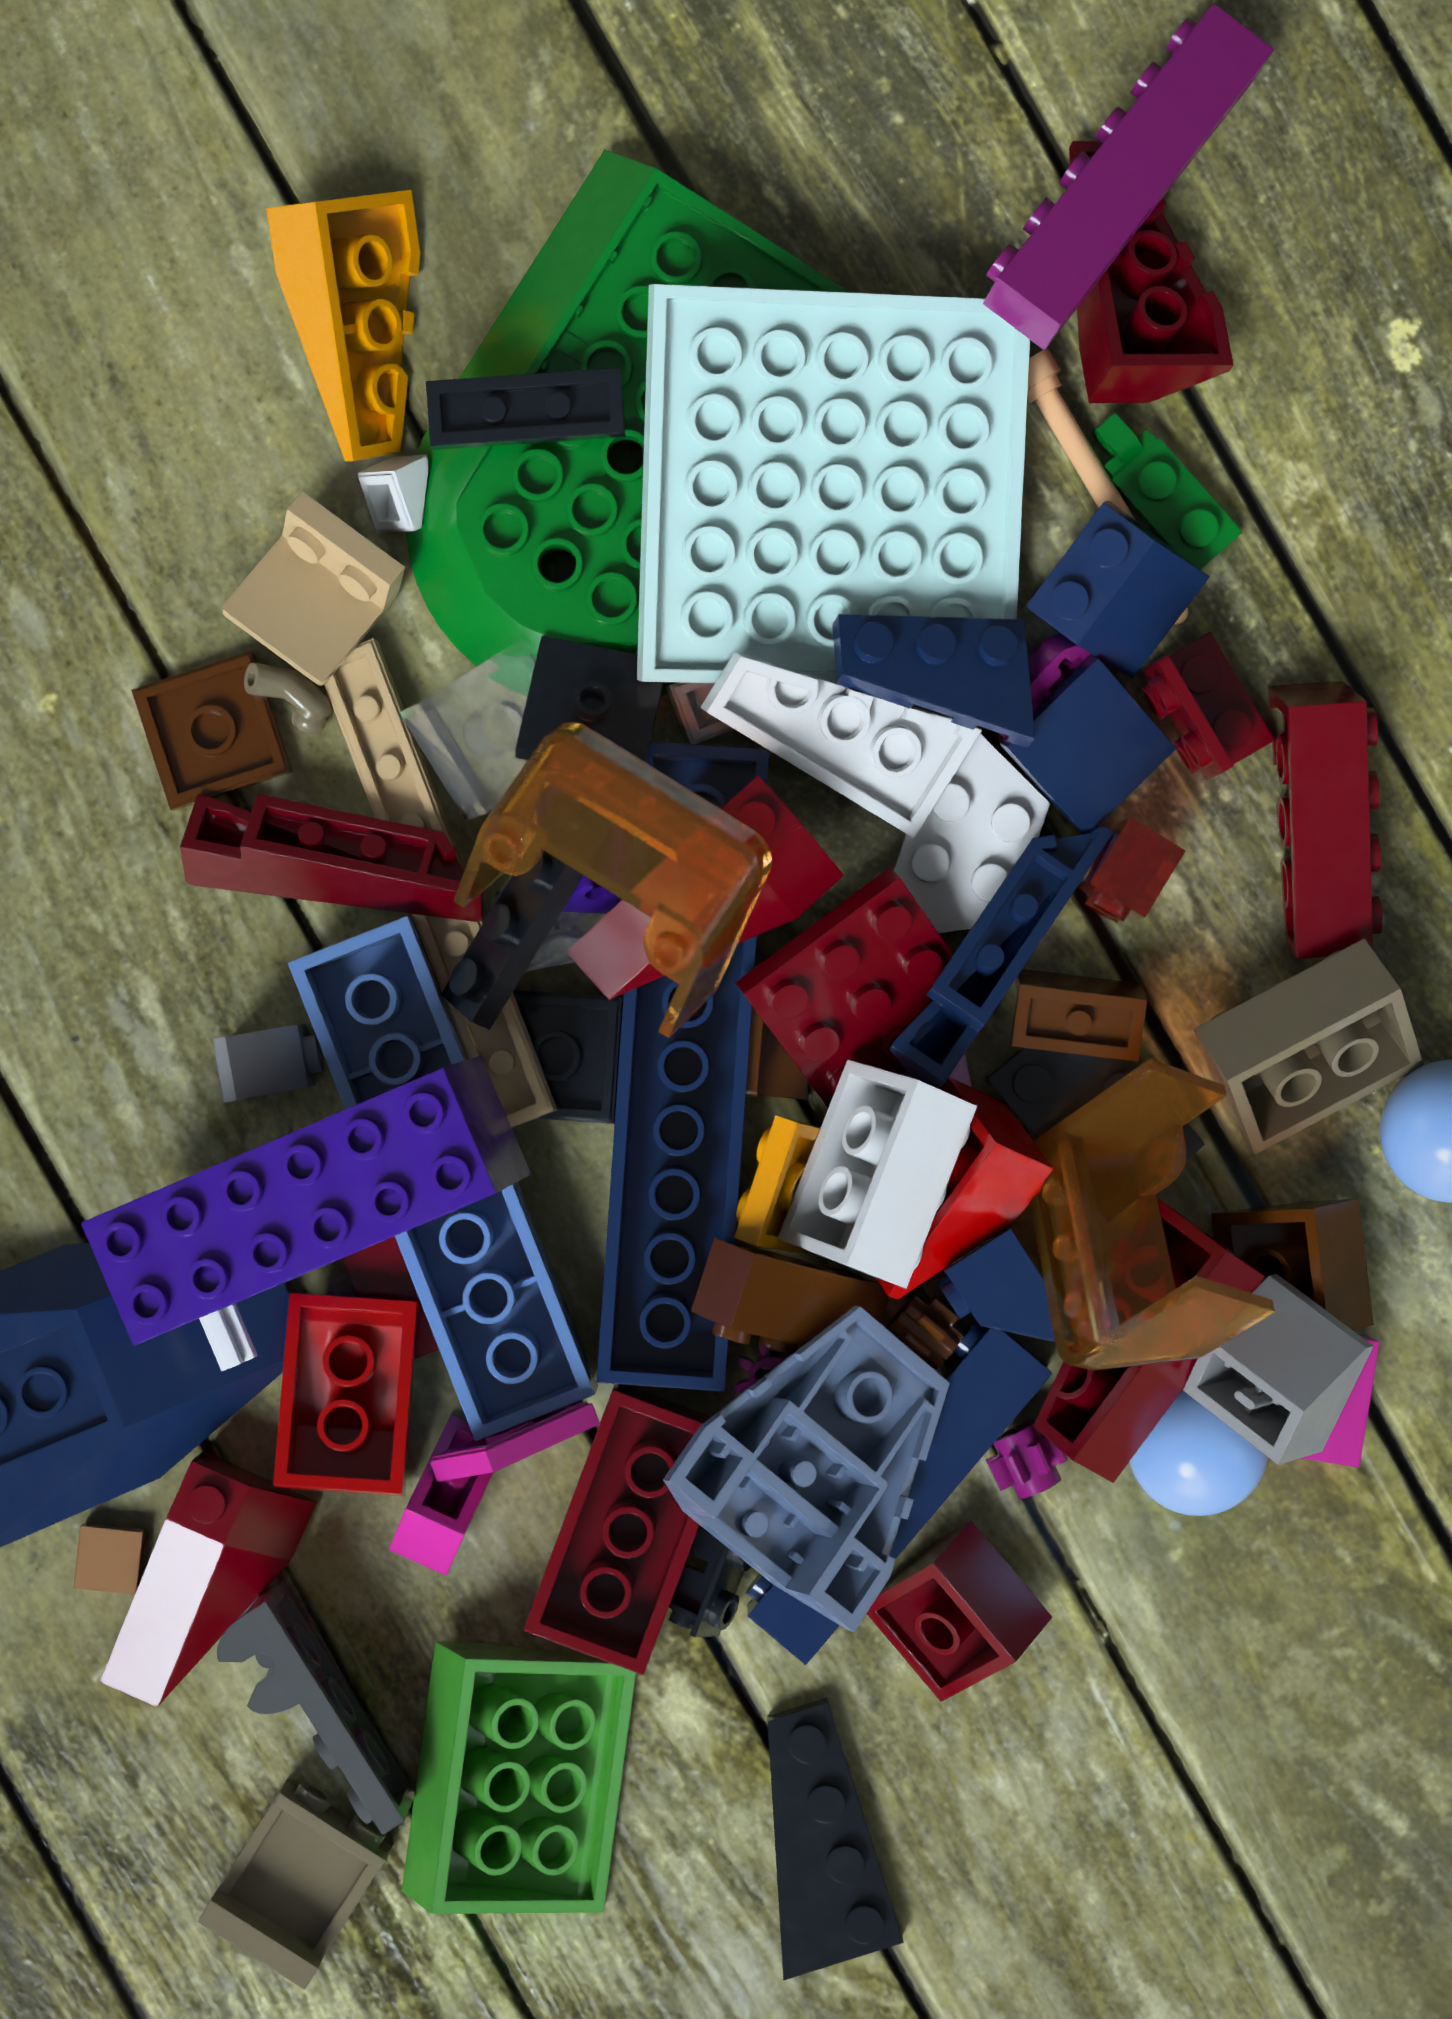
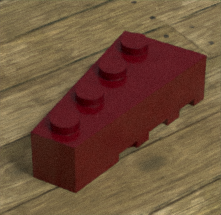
[1268,681,1383,959]
[1033,1188,1265,1483]

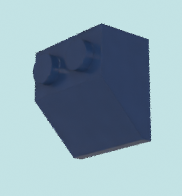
[1026,500,1210,679]
[936,1226,1081,1345]

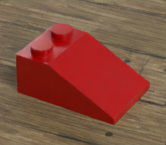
[877,1077,1054,1300]
[273,1293,418,1496]

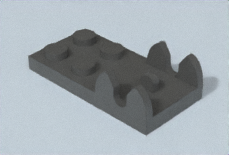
[217,1580,415,1835]

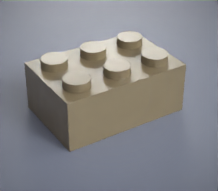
[1193,939,1424,1155]

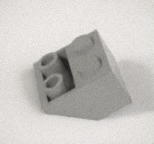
[1183,1274,1374,1465]

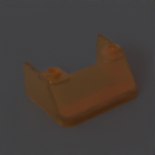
[454,722,772,1038]
[1029,1059,1275,1371]

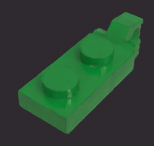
[1092,413,1243,569]

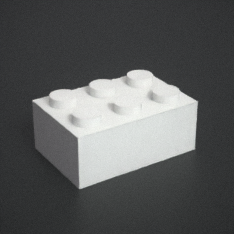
[778,1060,977,1289]

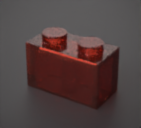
[1078,817,1186,924]

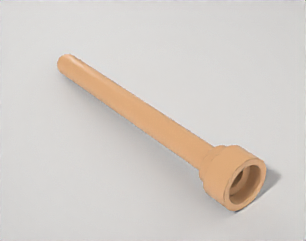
[1027,348,1188,625]

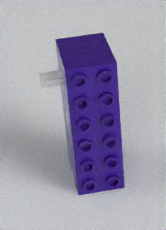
[81,1055,531,1371]

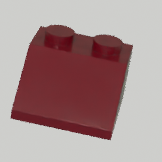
[866,1520,1053,1702]

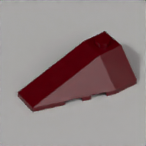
[1069,141,1234,403]
[566,775,844,1000]
[100,1451,318,1707]

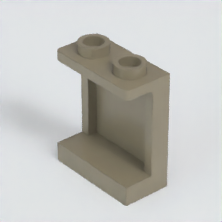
[197,1779,393,1990]

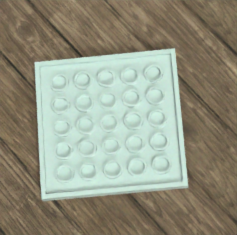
[637,284,1030,683]

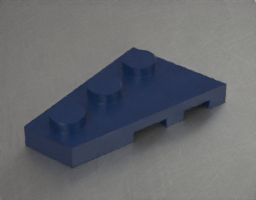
[832,614,1035,748]

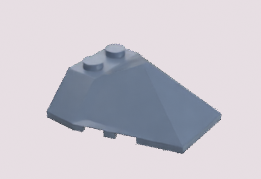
[663,1306,950,1632]

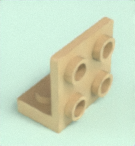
[222,491,405,686]

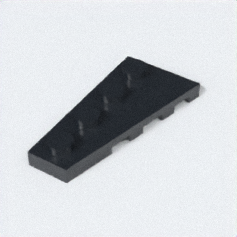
[767,1697,904,1981]

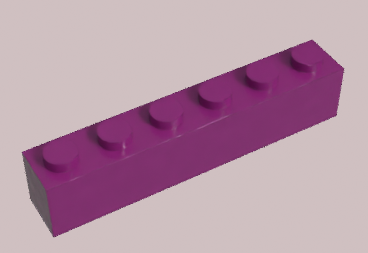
[983,3,1275,351]

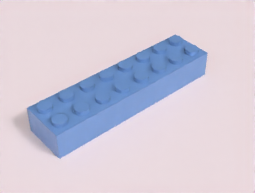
[288,916,598,1441]

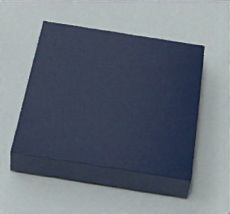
[1000,656,1176,834]

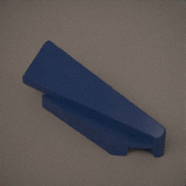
[889,827,1114,1089]

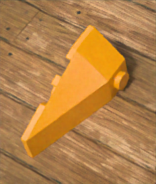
[266,190,421,461]

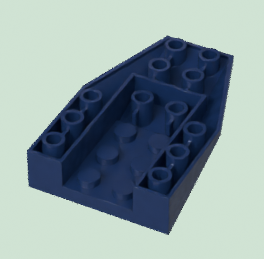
[0,1243,290,1547]

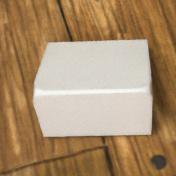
[358,455,428,532]

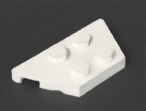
[894,715,1050,933]

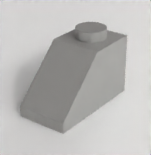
[212,1024,323,1103]

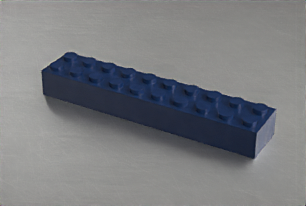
[597,742,770,1392]

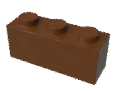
[691,1237,890,1355]

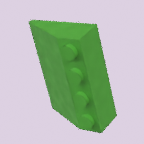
[402,1641,636,1914]

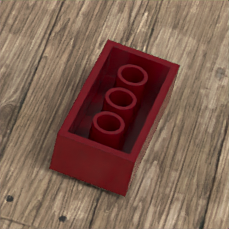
[523,1384,711,1675]

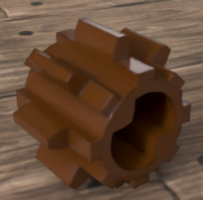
[886,1292,965,1371]

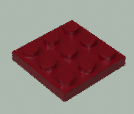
[735,867,953,1108]

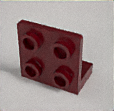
[1141,632,1274,780]

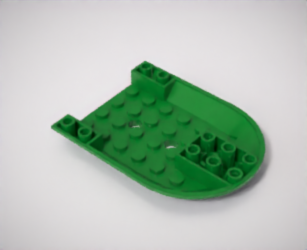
[406,149,851,696]

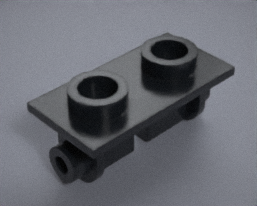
[669,1525,751,1637]

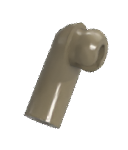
[244,663,332,734]

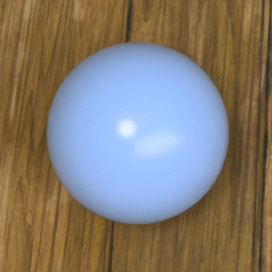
[1380,1059,1452,1203]
[1129,1388,1268,1516]

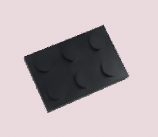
[985,1048,1205,1225]

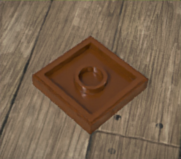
[131,651,293,811]

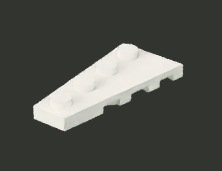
[701,652,982,838]

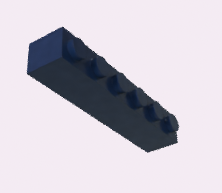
[746,1322,1053,1665]

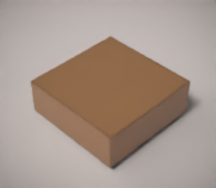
[73,1523,146,1595]

